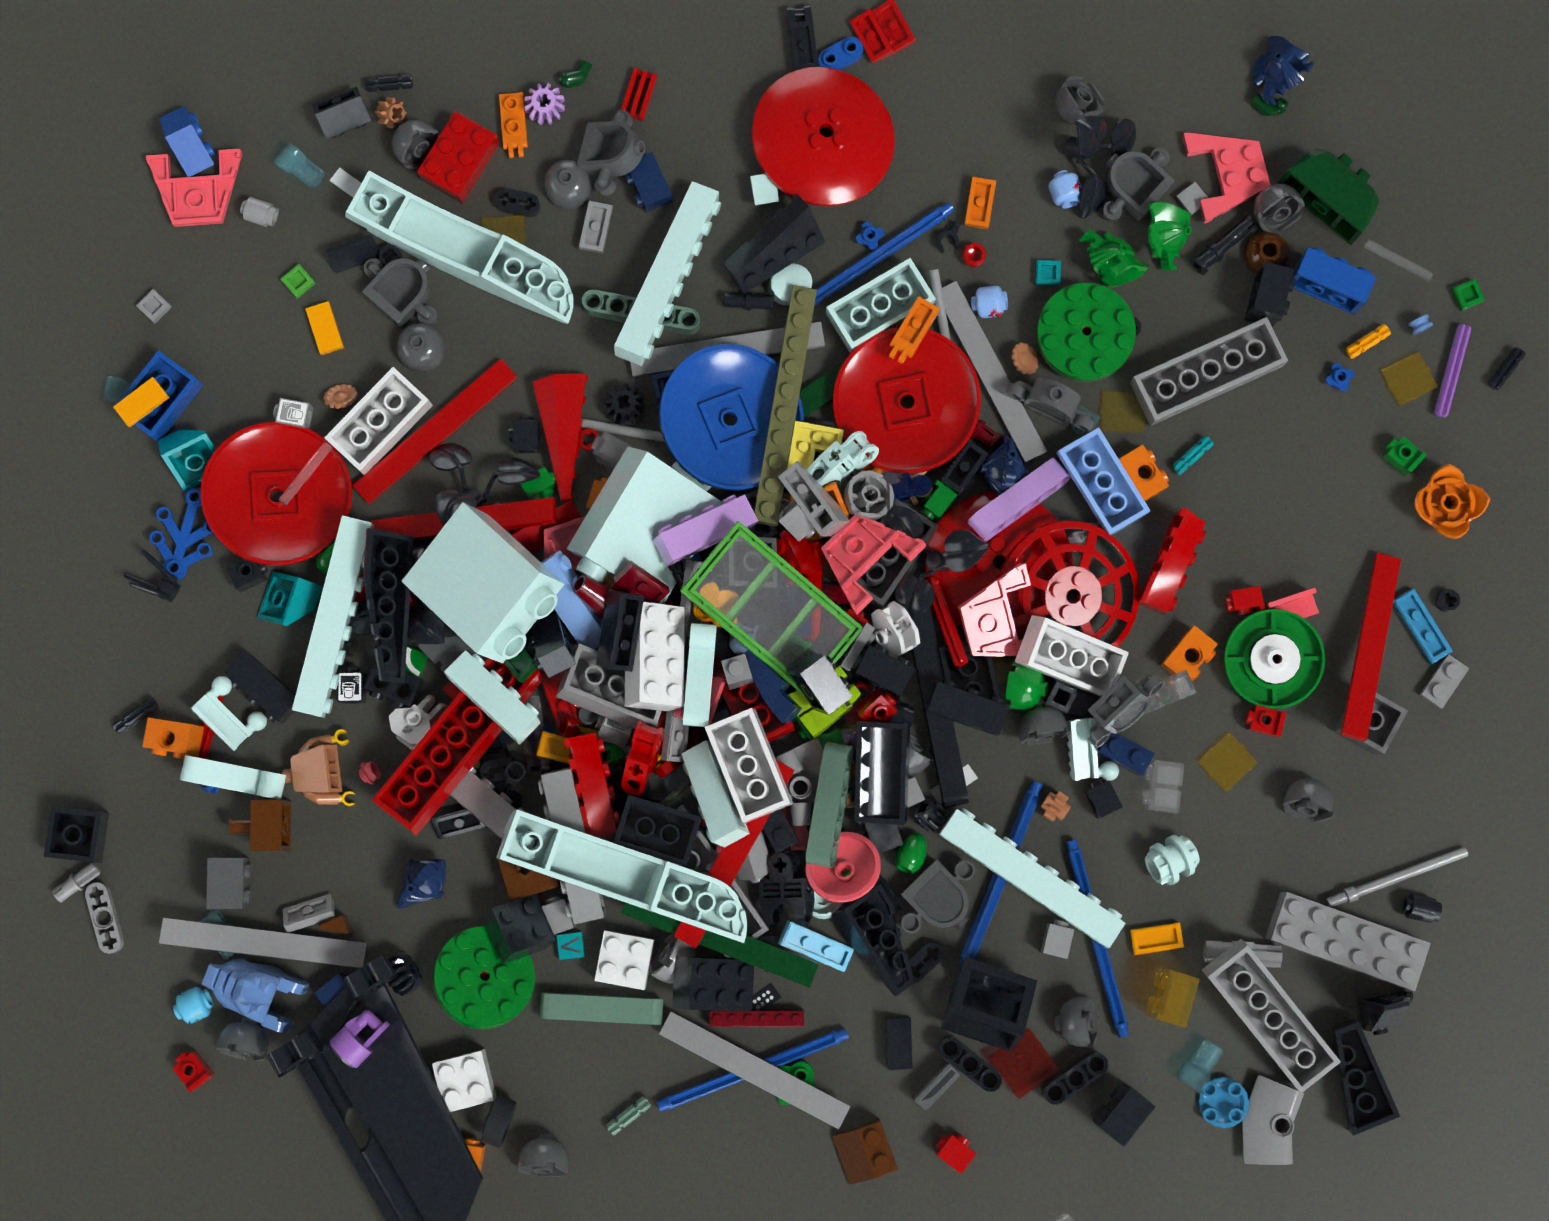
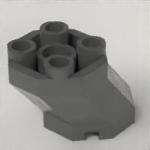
[415,627,488,672]

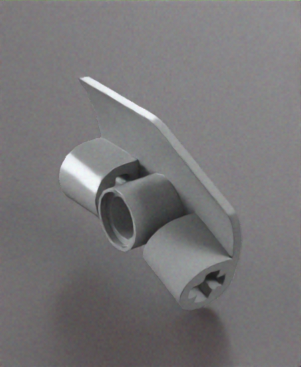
[775,738,823,826]
[1242,1075,1304,1165]

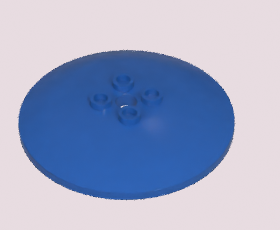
[659,344,804,491]

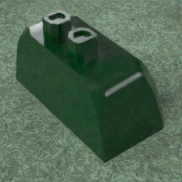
[1277,149,1379,245]

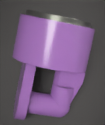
[329,1010,390,1068]

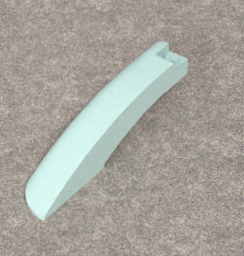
[345,171,573,324]
[496,809,747,943]

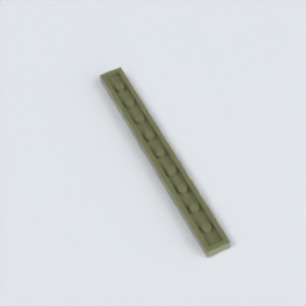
[754,285,817,527]

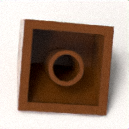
[832,1118,898,1184]

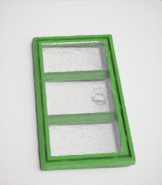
[680,521,863,695]

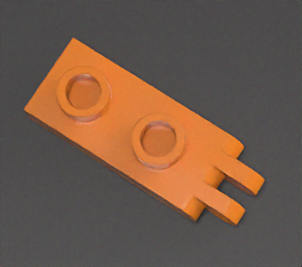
[499,92,528,159]
[889,296,940,364]

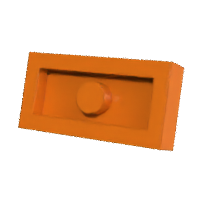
[964,177,996,230]

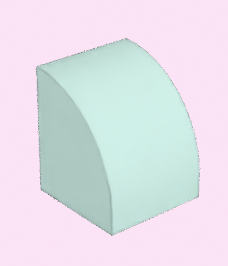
[750,174,779,205]

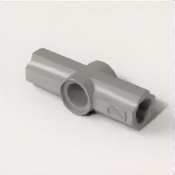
[1203,940,1283,968]

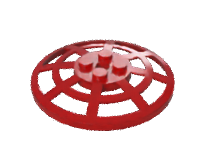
[999,521,1140,647]

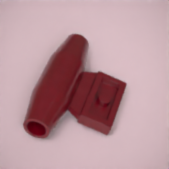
[572,561,670,618]

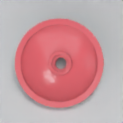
[806,832,881,902]

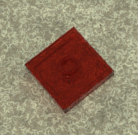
[988,1027,1059,1099]

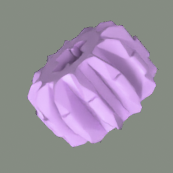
[524,83,565,125]

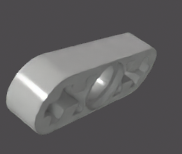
[85,882,124,954]

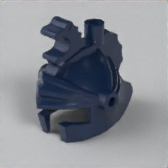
[1252,36,1314,105]
[980,434,1028,496]
[396,858,447,909]

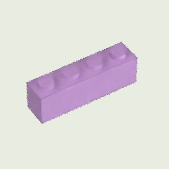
[653,495,758,567]

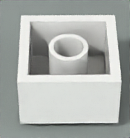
[595,930,655,990]
[432,1049,497,1112]

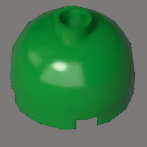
[1006,660,1048,710]

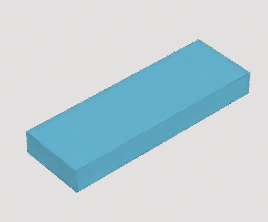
[777,920,854,972]

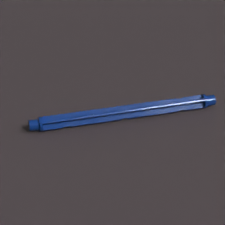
[814,202,954,307]
[958,781,1043,966]
[1066,839,1129,1038]
[657,1028,849,1112]

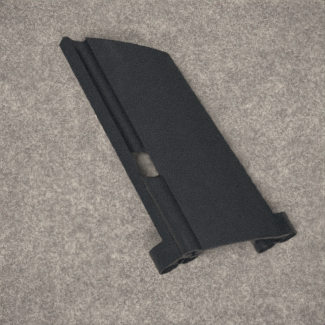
[266,954,483,1221]

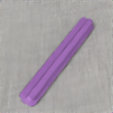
[1434,324,1471,418]

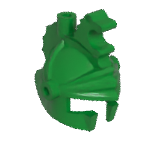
[1148,202,1191,271]
[1079,229,1150,288]

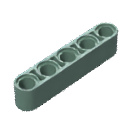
[582,290,700,335]
[806,742,854,868]
[539,992,663,1025]

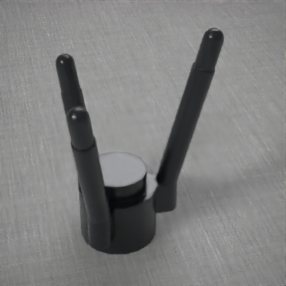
[124,550,181,602]

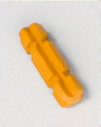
[1345,324,1391,359]

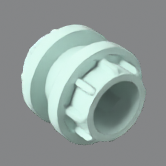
[1145,835,1200,885]

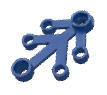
[149,488,214,581]

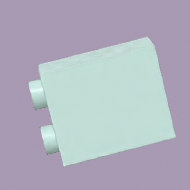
[567,447,723,604]
[402,502,564,663]

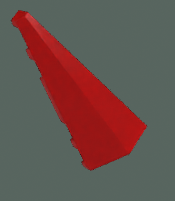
[532,374,588,502]

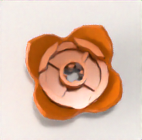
[1414,464,1491,539]

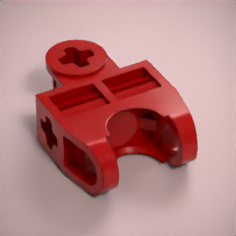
[621,720,664,796]

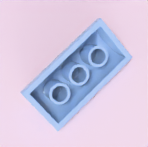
[1056,428,1150,535]

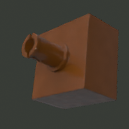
[229,800,291,851]
[496,853,561,902]

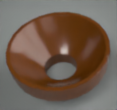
[1244,232,1289,273]

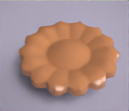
[1011,342,1039,375]
[323,383,358,409]

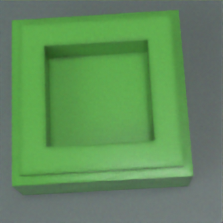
[281,264,316,299]

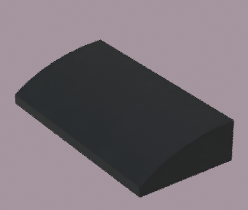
[854,721,910,825]

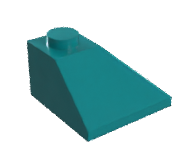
[157,430,216,492]
[257,572,323,626]

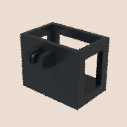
[940,957,1038,1052]

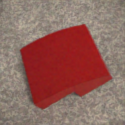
[850,0,917,63]

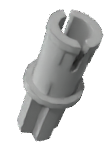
[52,863,101,903]

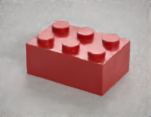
[417,111,500,204]

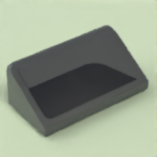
[913,1062,960,1110]

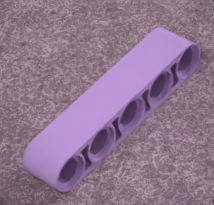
[968,458,1071,541]

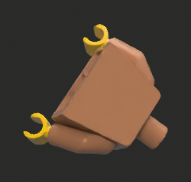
[282,729,355,806]

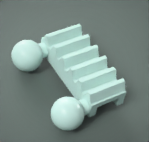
[190,676,267,751]
[1067,718,1119,781]

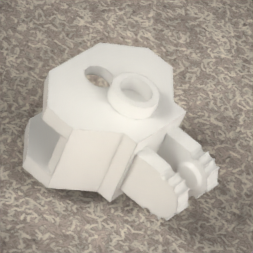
[871,601,920,657]
[389,695,447,750]

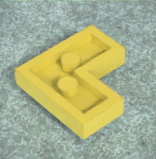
[787,421,844,470]

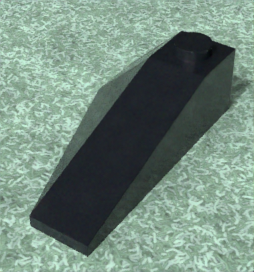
[831,884,915,996]
[1357,990,1414,1035]

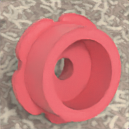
[359,761,381,785]

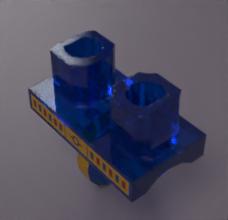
[891,472,933,506]

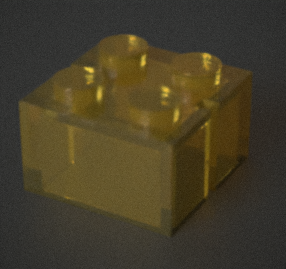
[1146,968,1200,1028]

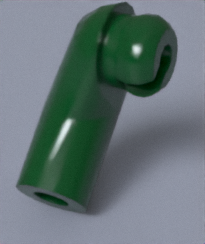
[559,60,592,88]
[1250,93,1288,116]

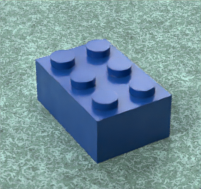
[1293,247,1377,315]
[113,350,204,441]

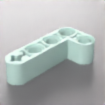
[683,623,717,727]
[180,755,286,800]

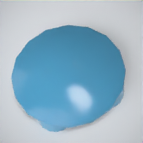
[1198,1077,1249,1128]

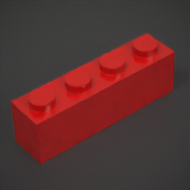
[1138,507,1206,615]
[564,733,621,837]

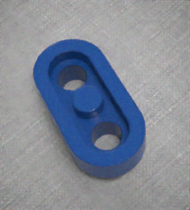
[818,37,863,70]

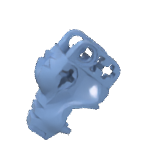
[202,958,310,1033]

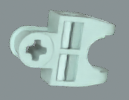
[807,431,879,495]

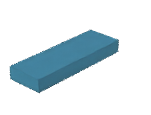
[1393,588,1453,664]

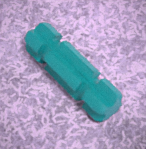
[1172,435,1214,475]

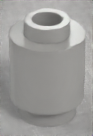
[240,197,279,227]

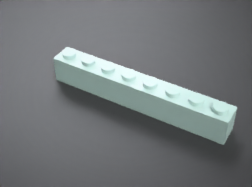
[614,181,721,366]
[292,516,374,718]
[938,808,1126,948]

